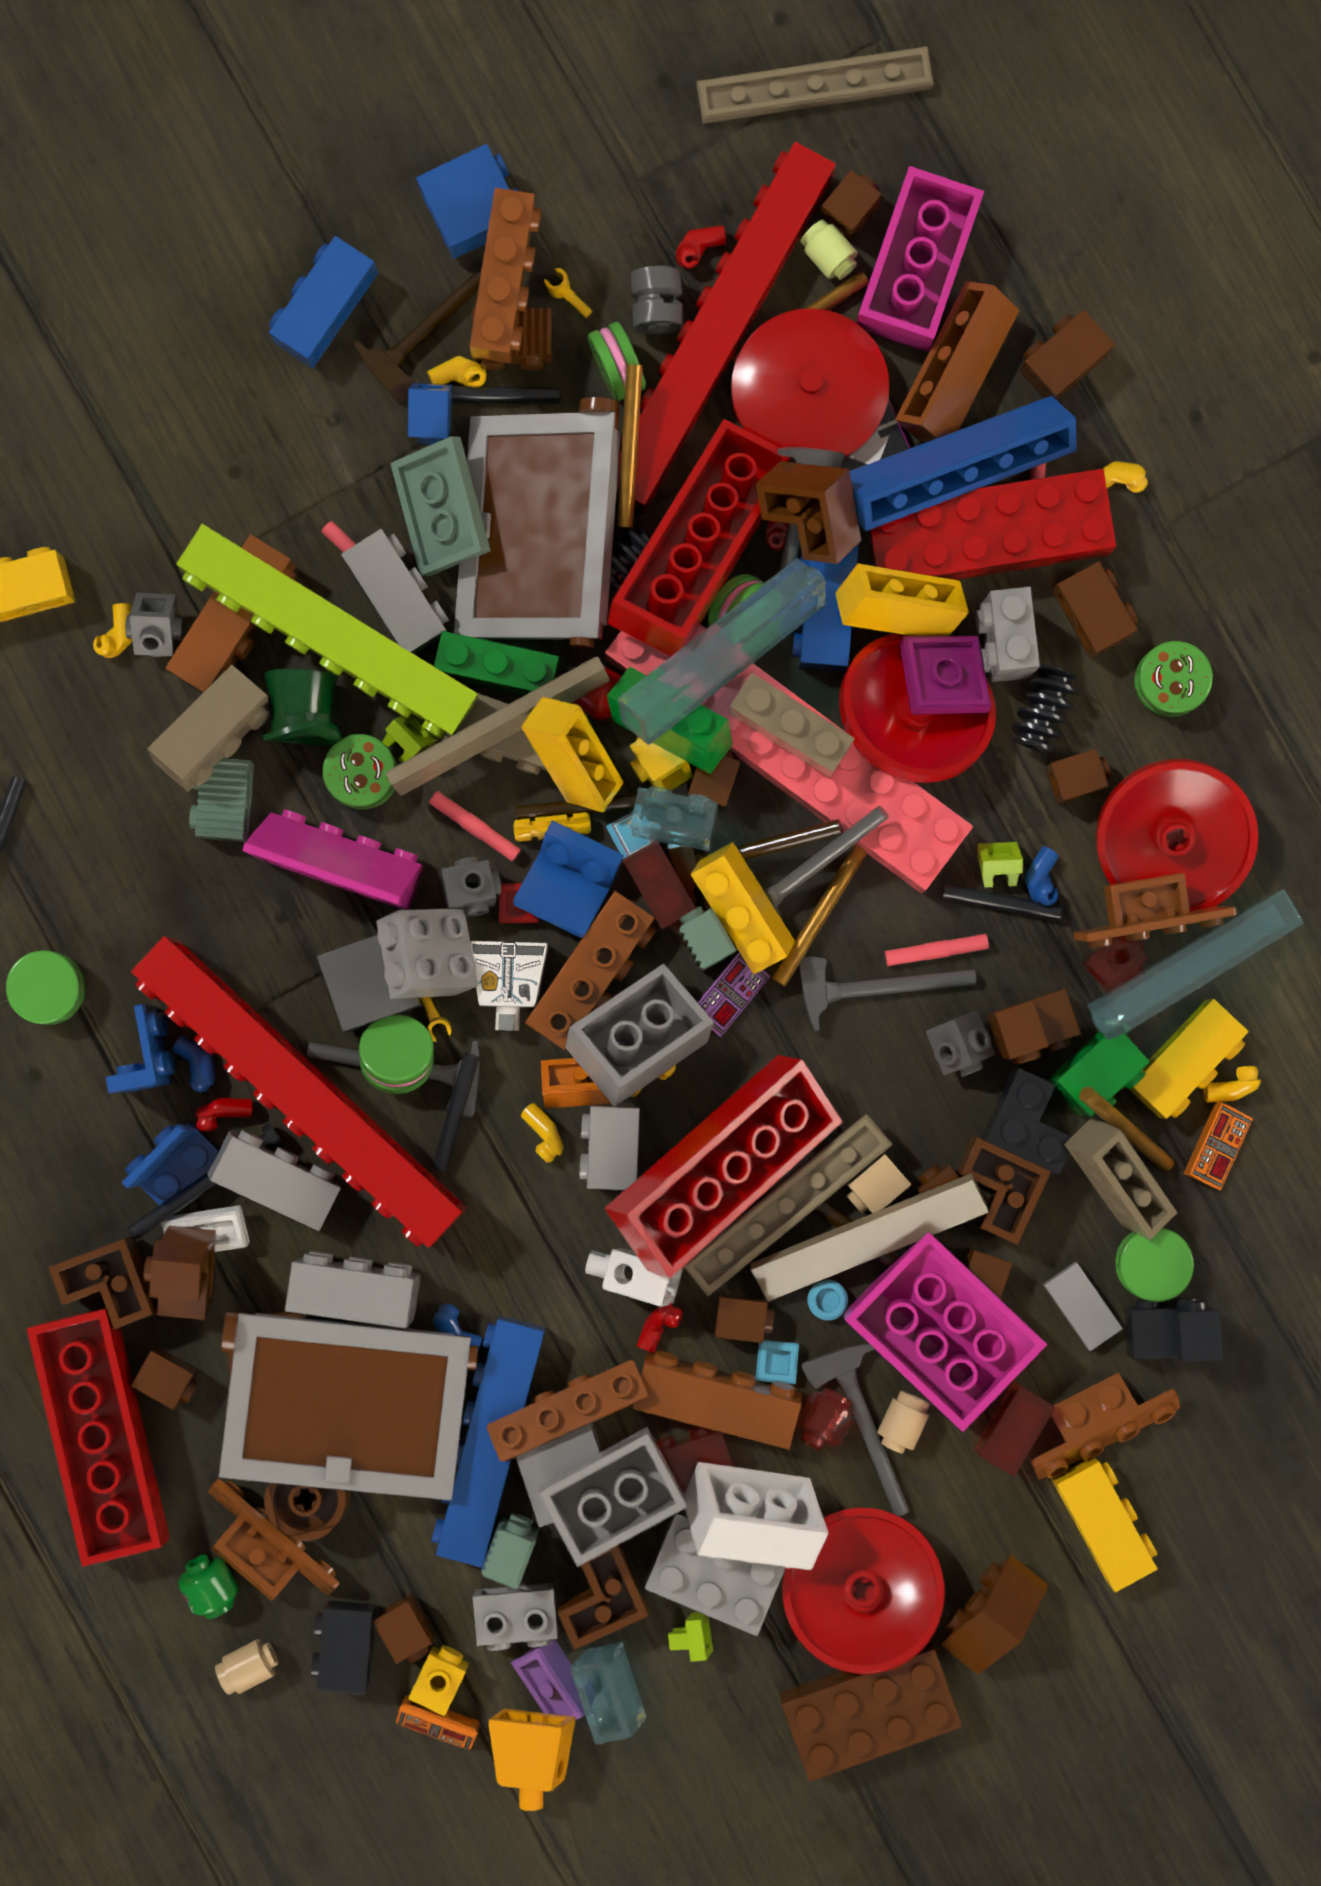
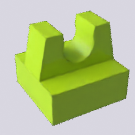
[383,713,439,763]
[977,842,1023,888]
[668,1612,713,1662]

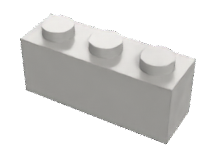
[341,529,449,654]
[207,1130,341,1231]

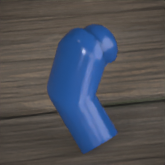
[1025,846,1059,906]
[172,1035,216,1092]
[433,1303,483,1354]

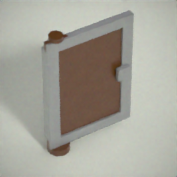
[454,397,621,649]
[219,1312,478,1500]

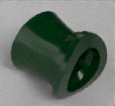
[262,669,341,747]

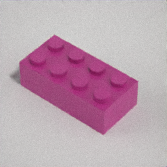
[856,166,984,352]

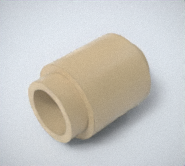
[877,1390,930,1454]
[215,1639,279,1695]

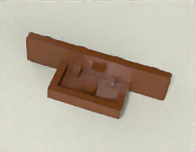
[1073,873,1237,948]
[487,1360,648,1462]
[1031,1373,1180,1480]
[208,1479,340,1601]

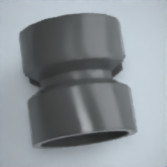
[631,266,683,335]

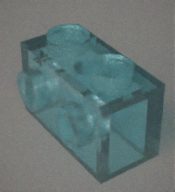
[630,786,718,851]
[570,1642,647,1745]

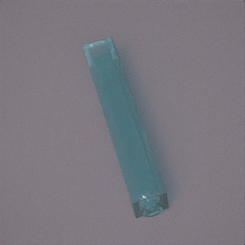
[618,558,826,745]
[1087,889,1304,1040]

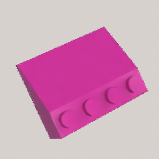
[242,809,425,910]
[844,1231,1047,1432]

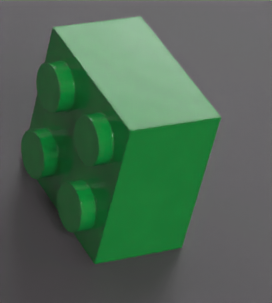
[1046,1026,1150,1117]

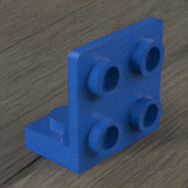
[513,820,624,938]
[106,1004,175,1093]
[122,1123,220,1205]

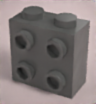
[317,935,422,1032]

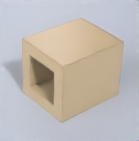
[846,1153,911,1214]

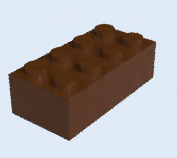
[780,1640,962,1782]

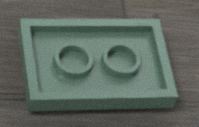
[390,436,491,576]

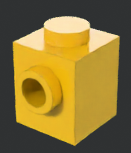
[629,736,694,797]
[408,1645,469,1716]

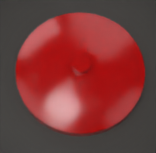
[731,308,889,460]
[839,633,996,783]
[1095,759,1258,911]
[782,1508,945,1675]

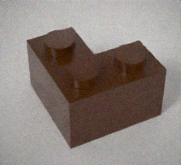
[756,461,861,564]
[985,989,1081,1064]
[955,1137,1051,1245]
[144,1225,216,1320]
[48,1237,158,1329]
[558,1543,649,1650]
[940,1555,1049,1675]

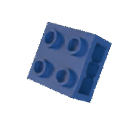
[416,144,518,259]

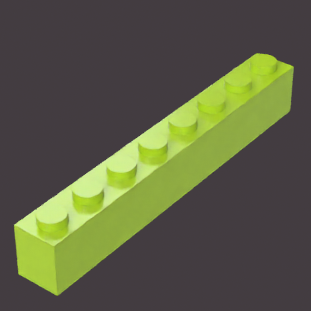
[176,524,479,740]

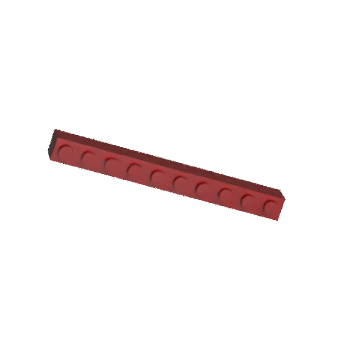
[616,142,836,513]

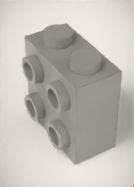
[976,587,1040,683]
[376,909,478,999]
[516,1423,602,1527]

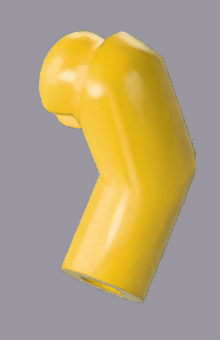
[427,356,486,388]
[93,603,132,658]
[1203,1066,1261,1103]
[521,1103,564,1163]

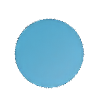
[807,1279,848,1320]

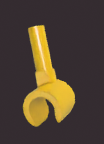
[544,268,593,319]
[420,997,451,1042]

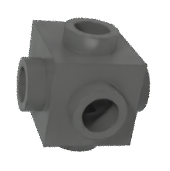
[125,593,185,657]
[440,857,502,917]
[925,1010,995,1077]

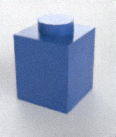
[408,383,452,445]

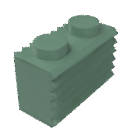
[189,758,254,842]
[679,906,736,971]
[481,1513,539,1589]

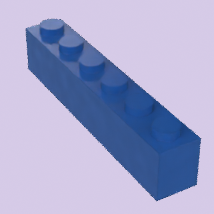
[850,396,1076,531]
[431,1316,546,1567]

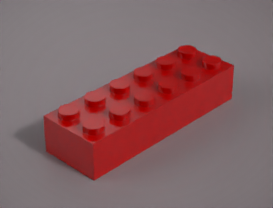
[607,419,790,661]
[867,468,1116,580]
[604,1055,842,1278]
[26,1307,170,1567]

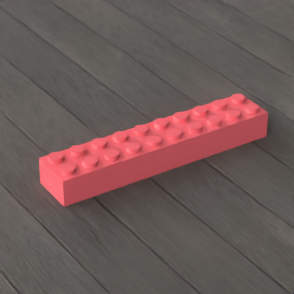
[605,624,973,893]

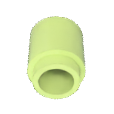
[800,219,858,280]

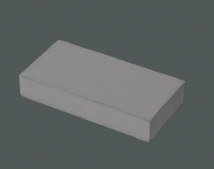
[1043,1262,1123,1351]

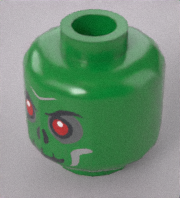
[178,1555,238,1619]

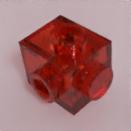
[1080,935,1148,992]

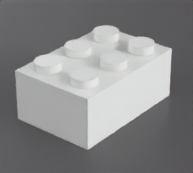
[684,1462,828,1570]

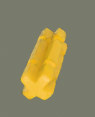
[513,812,591,842]

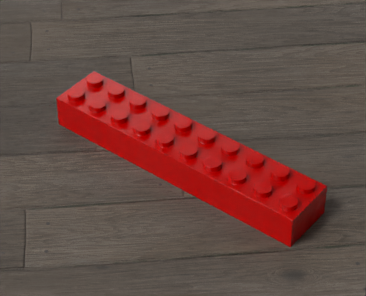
[131,936,468,1248]

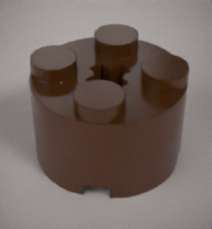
[264,1482,351,1541]

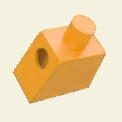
[489,1709,575,1811]

